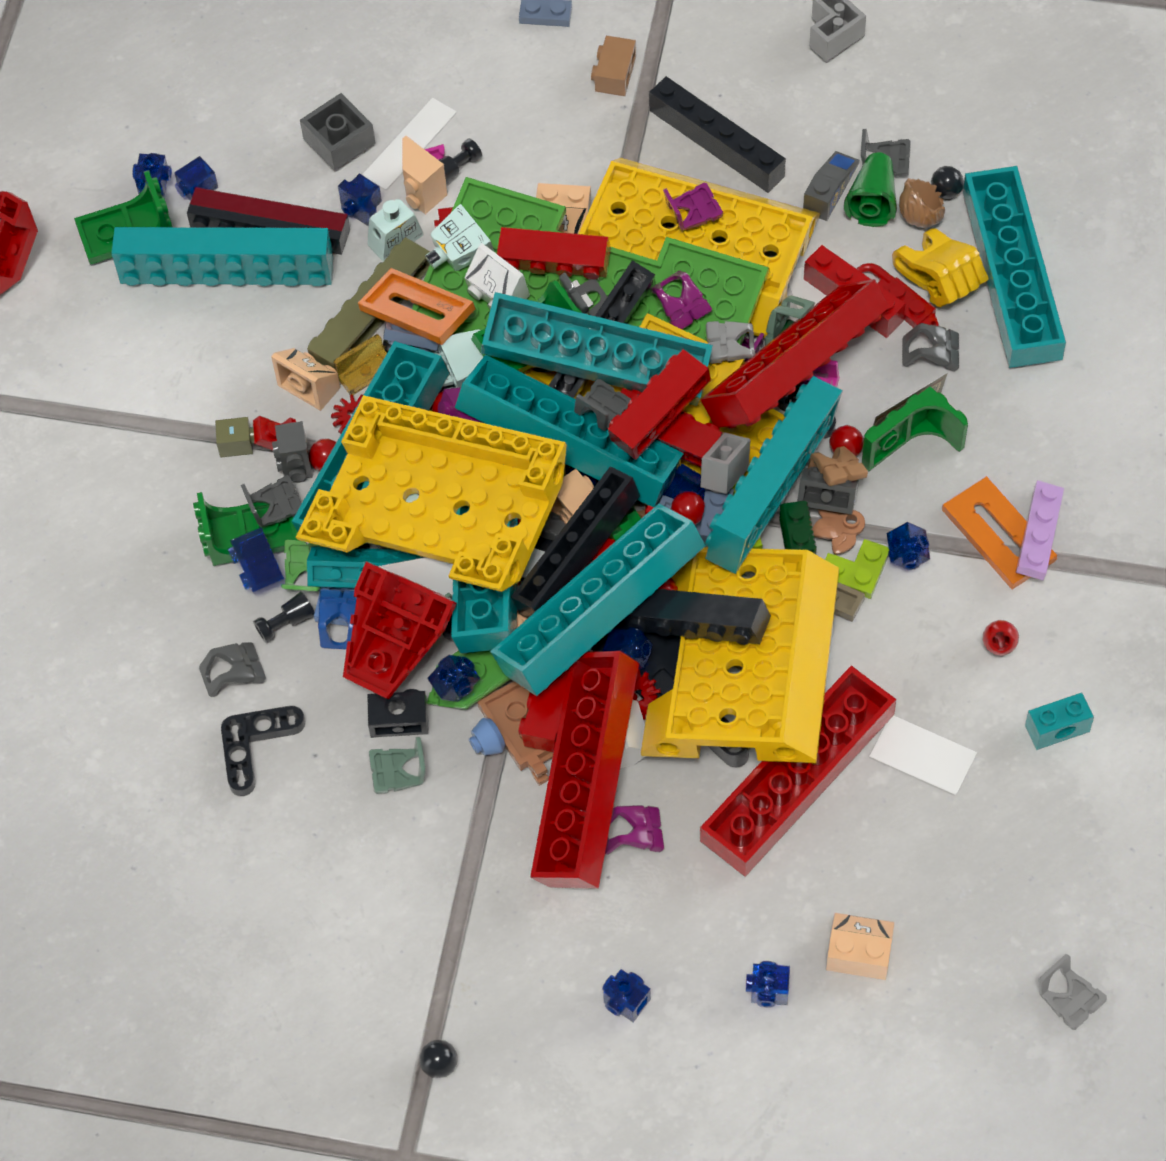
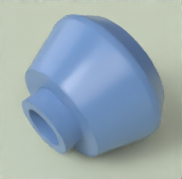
[469,718,506,756]

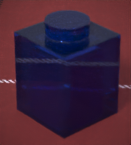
[174,156,218,201]

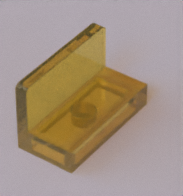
[333,334,387,395]

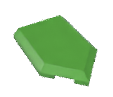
[427,650,510,709]

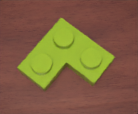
[825,539,891,599]

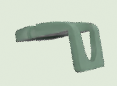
[765,295,815,346]
[369,737,425,794]

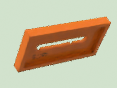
[358,268,475,345]
[942,476,1057,590]

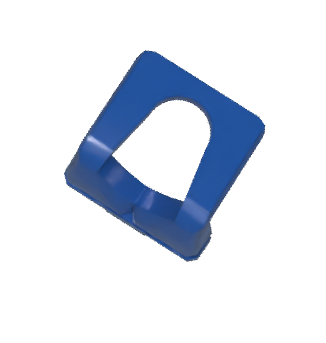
[318,589,357,649]

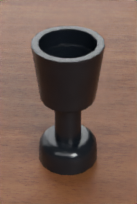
[439,138,482,184]
[253,591,315,643]

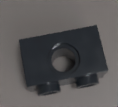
[367,689,428,738]

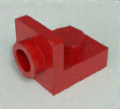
[253,416,296,450]

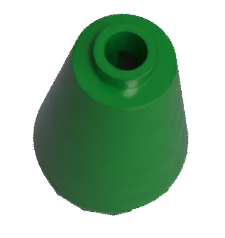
[844,152,897,227]

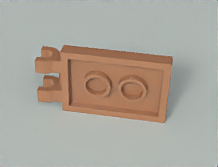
[477,681,553,786]

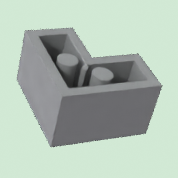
[809,0,866,62]

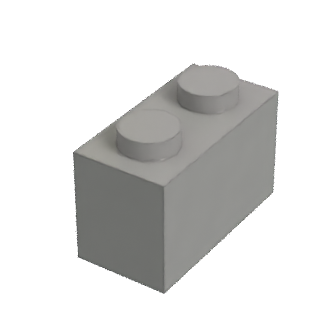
[701,432,750,494]

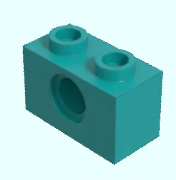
[1025,692,1094,750]

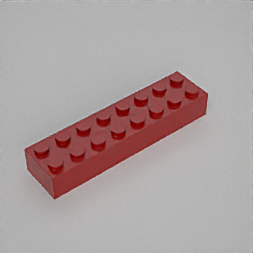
[700,279,889,429]
[530,651,639,889]
[700,665,897,877]

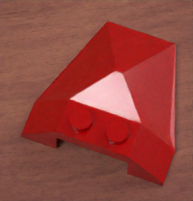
[0,191,38,295]
[343,562,456,699]

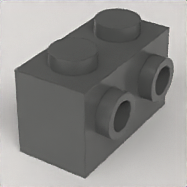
[272,421,313,482]
[797,467,859,515]

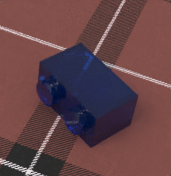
[228,527,284,593]

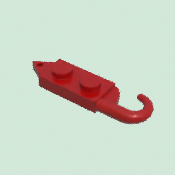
[857,263,939,328]

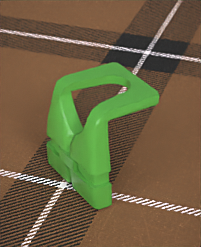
[281,540,324,591]

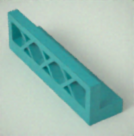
[307,547,424,588]

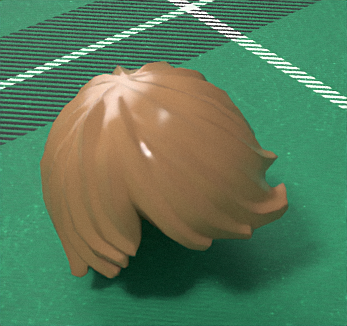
[899,178,945,228]

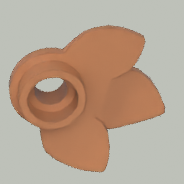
[813,509,865,555]

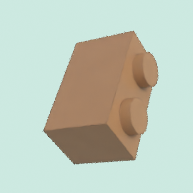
[591,35,636,96]

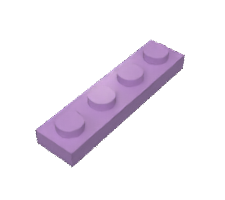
[1016,480,1064,580]

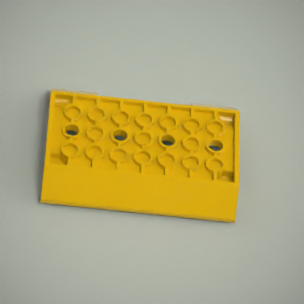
[579,158,820,338]
[296,395,567,592]
[641,547,839,763]

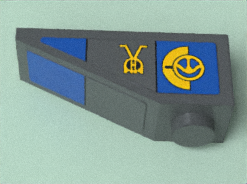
[803,151,860,221]

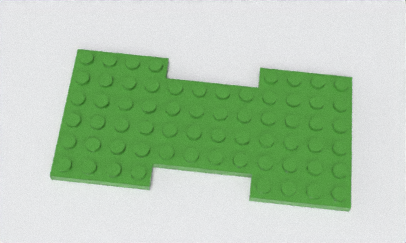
[412,177,769,345]

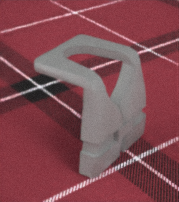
[706,321,755,364]
[1039,954,1107,1030]

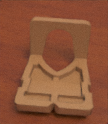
[808,446,868,486]

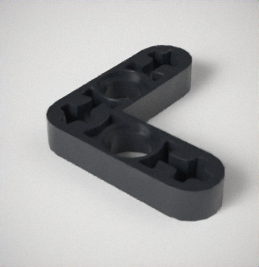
[221,706,305,796]

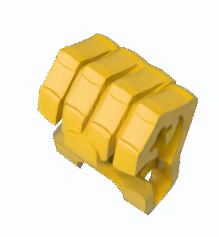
[892,228,989,307]

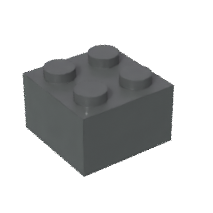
[300,93,375,171]

